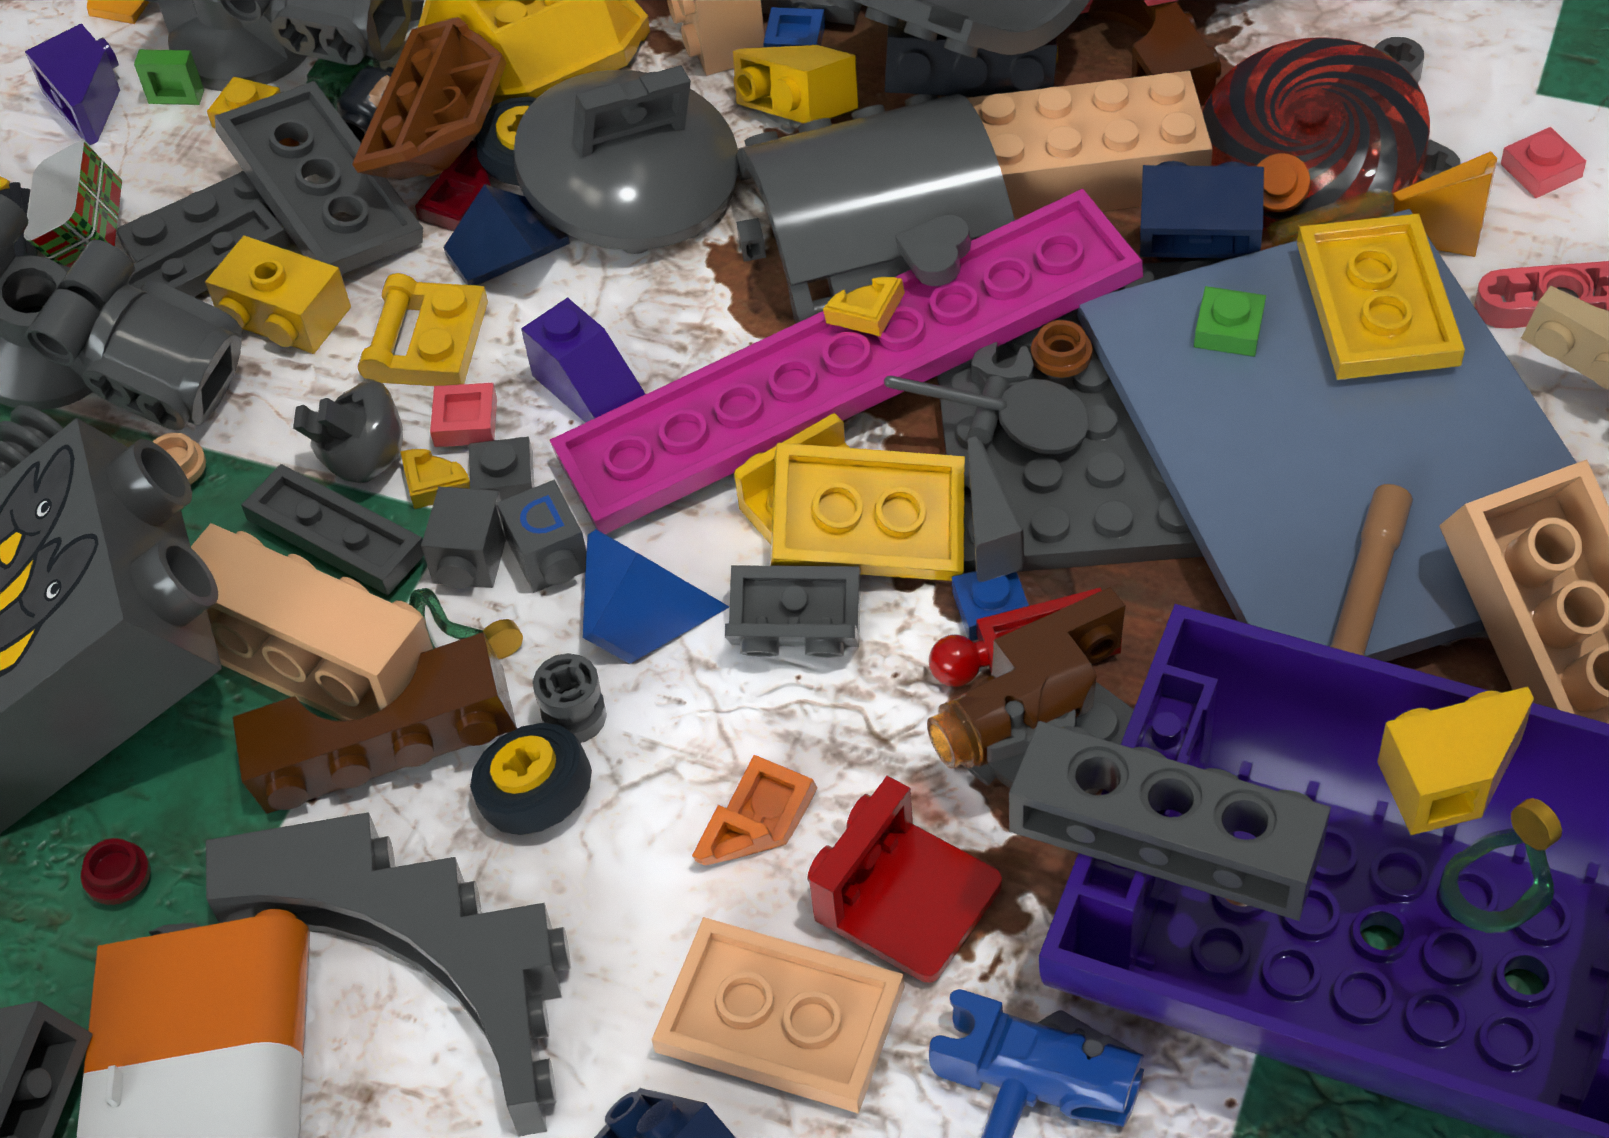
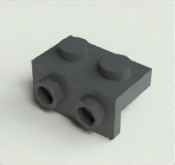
[725,565,861,658]

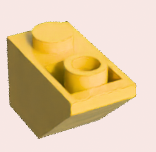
[733,45,858,124]
[1377,686,1534,835]

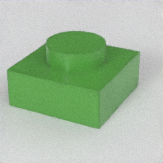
[134,49,204,105]
[1194,286,1266,357]

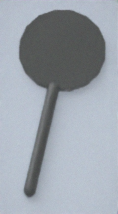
[884,376,1090,454]

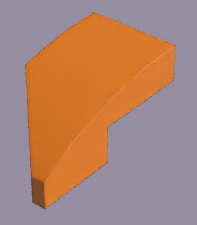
[692,755,818,866]

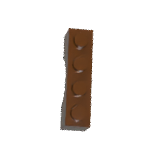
[1083,0,1221,107]
[232,632,517,814]

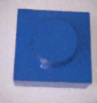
[763,7,825,47]
[952,571,1029,641]

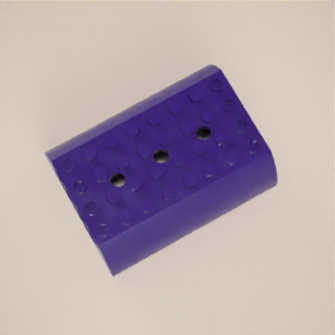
[1039,604,1609,1138]

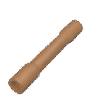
[1330,484,1413,656]

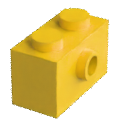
[205,235,351,354]

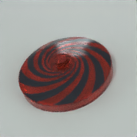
[1202,37,1430,237]

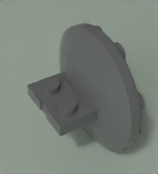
[514,65,739,254]

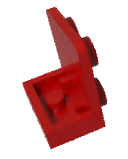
[807,776,1002,983]

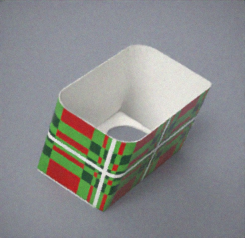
[24,138,122,267]

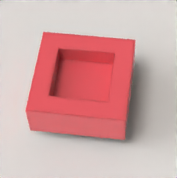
[1501,126,1587,198]
[430,382,497,447]

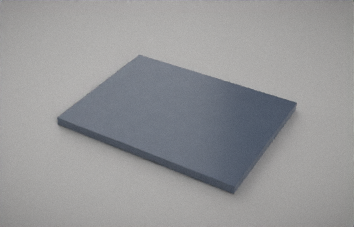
[1077,209,1577,662]

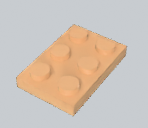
[651,917,905,1114]

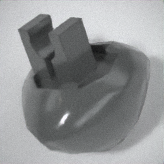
[293,379,403,483]

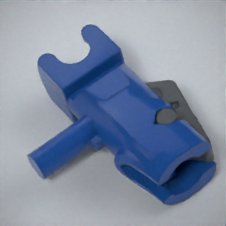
[929,989,1144,1138]

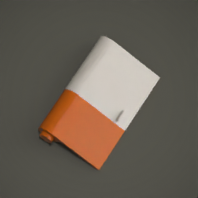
[76,909,310,1138]

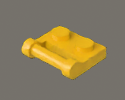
[358,273,488,386]

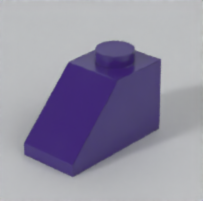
[25,23,120,145]
[521,297,646,423]

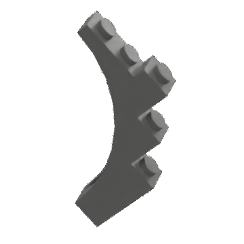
[206,812,571,1137]

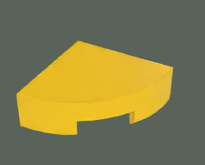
[823,277,905,336]
[400,449,470,509]

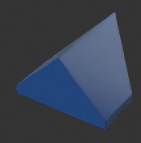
[582,529,729,664]

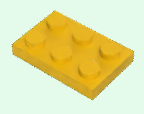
[1297,213,1465,380]
[770,443,965,581]

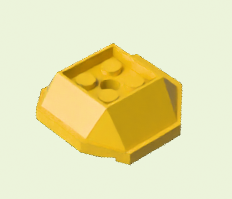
[417,0,650,109]

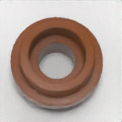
[1031,320,1092,378]

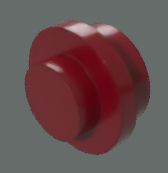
[81,838,151,905]

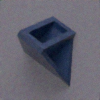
[443,184,570,286]

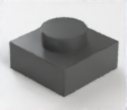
[469,436,534,500]

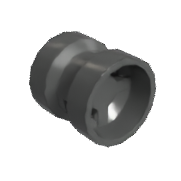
[532,653,607,743]

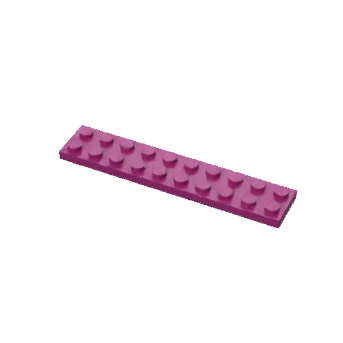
[550,188,1143,534]

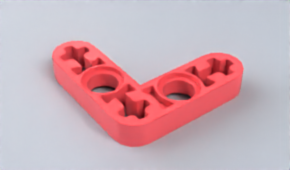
[1474,261,1609,328]

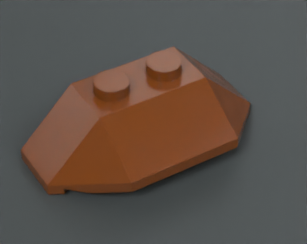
[352,17,507,180]

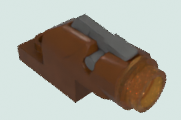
[927,587,1126,769]

